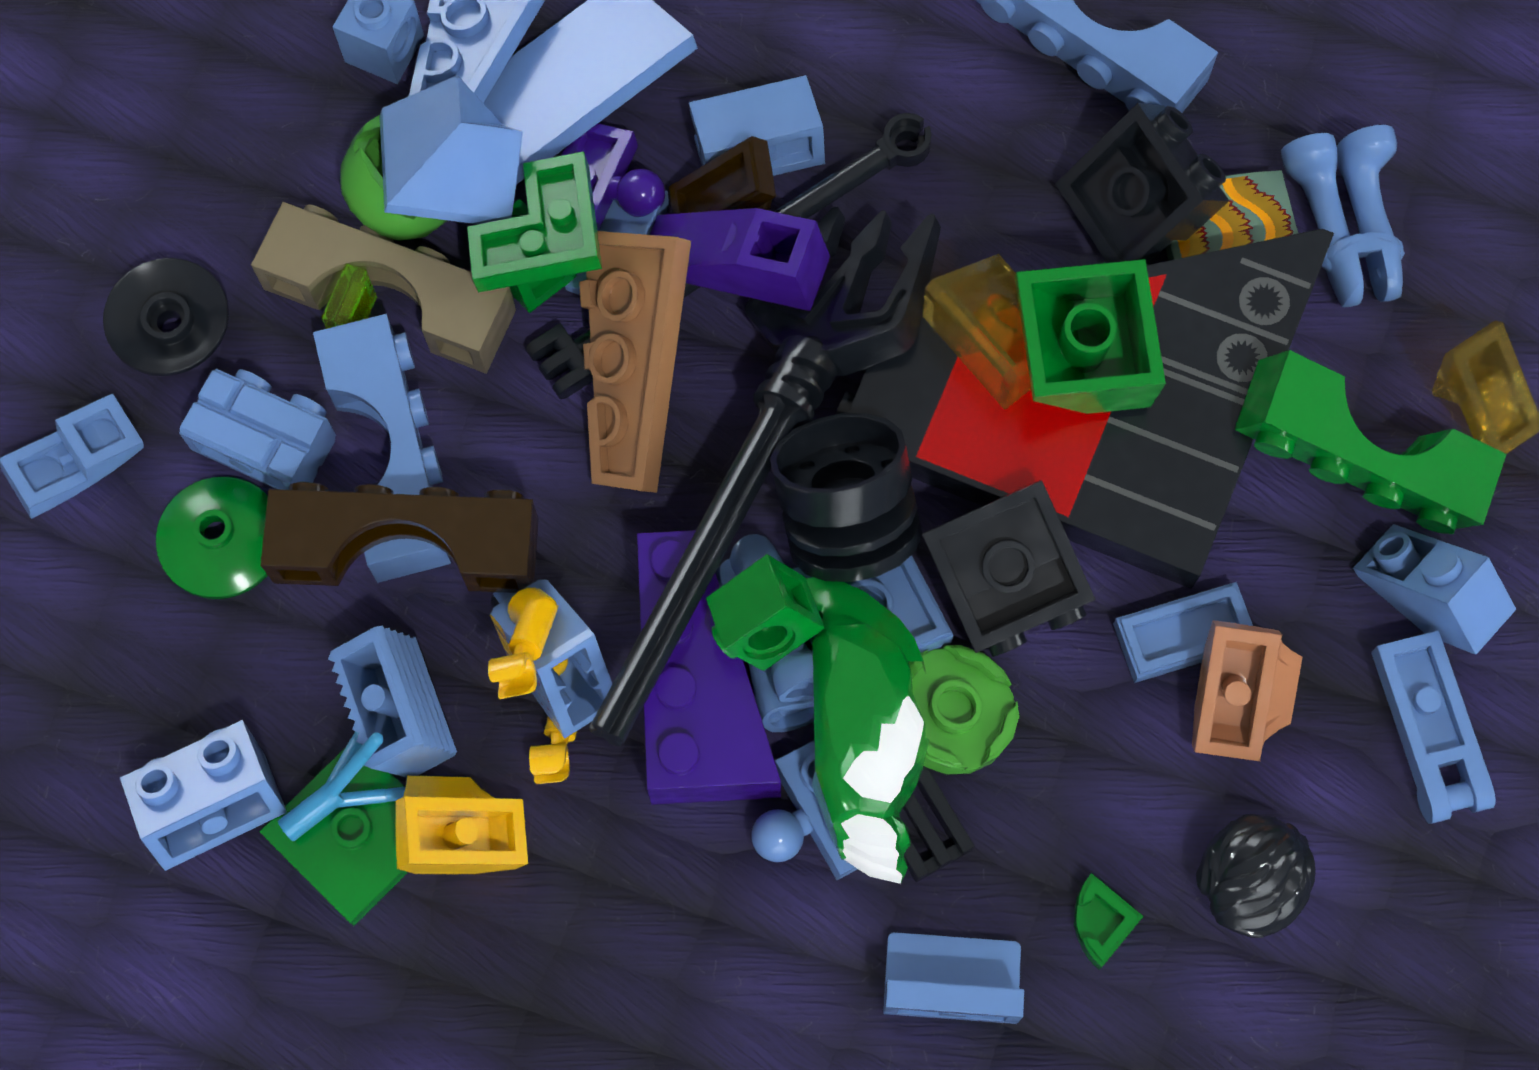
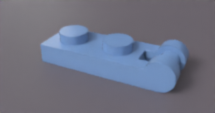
[1371,630,1496,824]

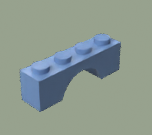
[975,0,1218,113]
[313,314,451,583]

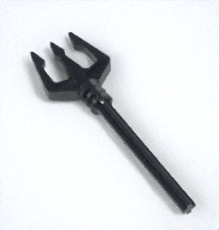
[588,207,941,746]

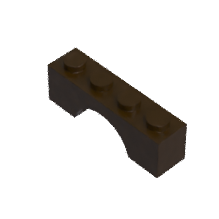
[261,482,539,593]

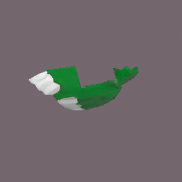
[806,577,929,884]

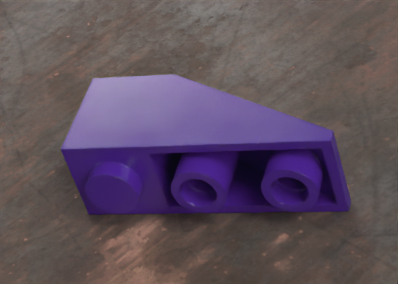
[650,208,830,311]

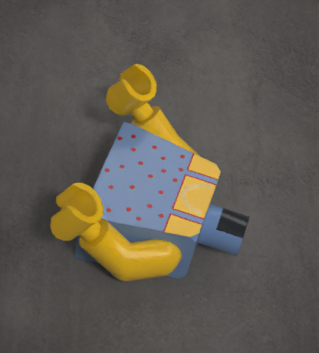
[488,580,612,784]

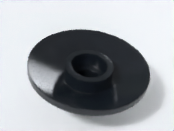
[103,258,229,376]

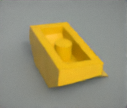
[396,775,528,874]

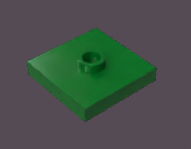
[260,748,408,926]

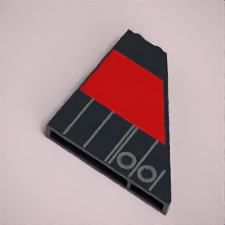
[836,229,1334,589]

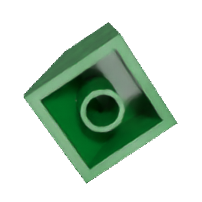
[1015,259,1166,414]

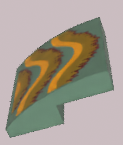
[1165,170,1298,261]

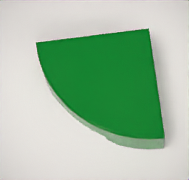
[1074,873,1143,970]

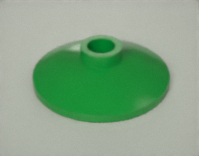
[156,477,268,599]

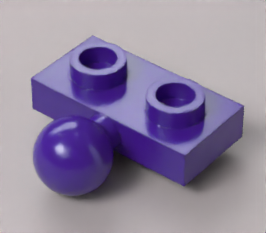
[561,124,665,231]

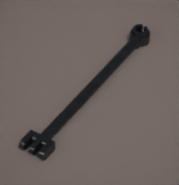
[525,113,932,399]

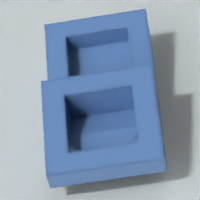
[0,393,144,519]

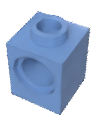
[333,0,424,84]

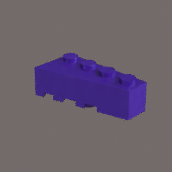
[637,530,781,805]

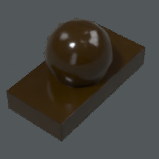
[669,136,776,214]

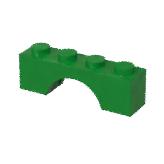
[1234,350,1506,534]

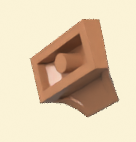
[1192,620,1303,761]

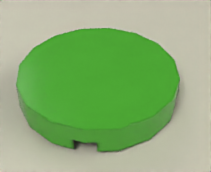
[909,645,1019,774]

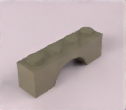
[251,202,516,374]

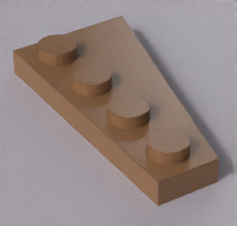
[579,231,691,493]

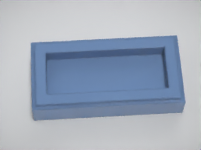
[1113,582,1253,683]

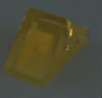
[1431,320,1539,454]

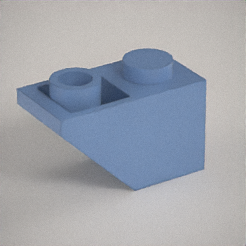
[1353,524,1516,655]

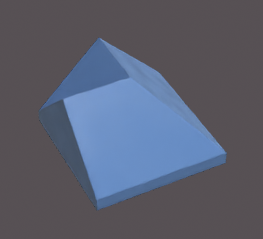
[380,75,523,224]

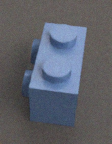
[120,720,287,871]

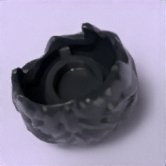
[1196,814,1316,938]

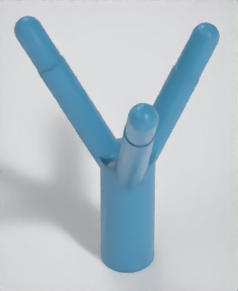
[278,731,405,842]

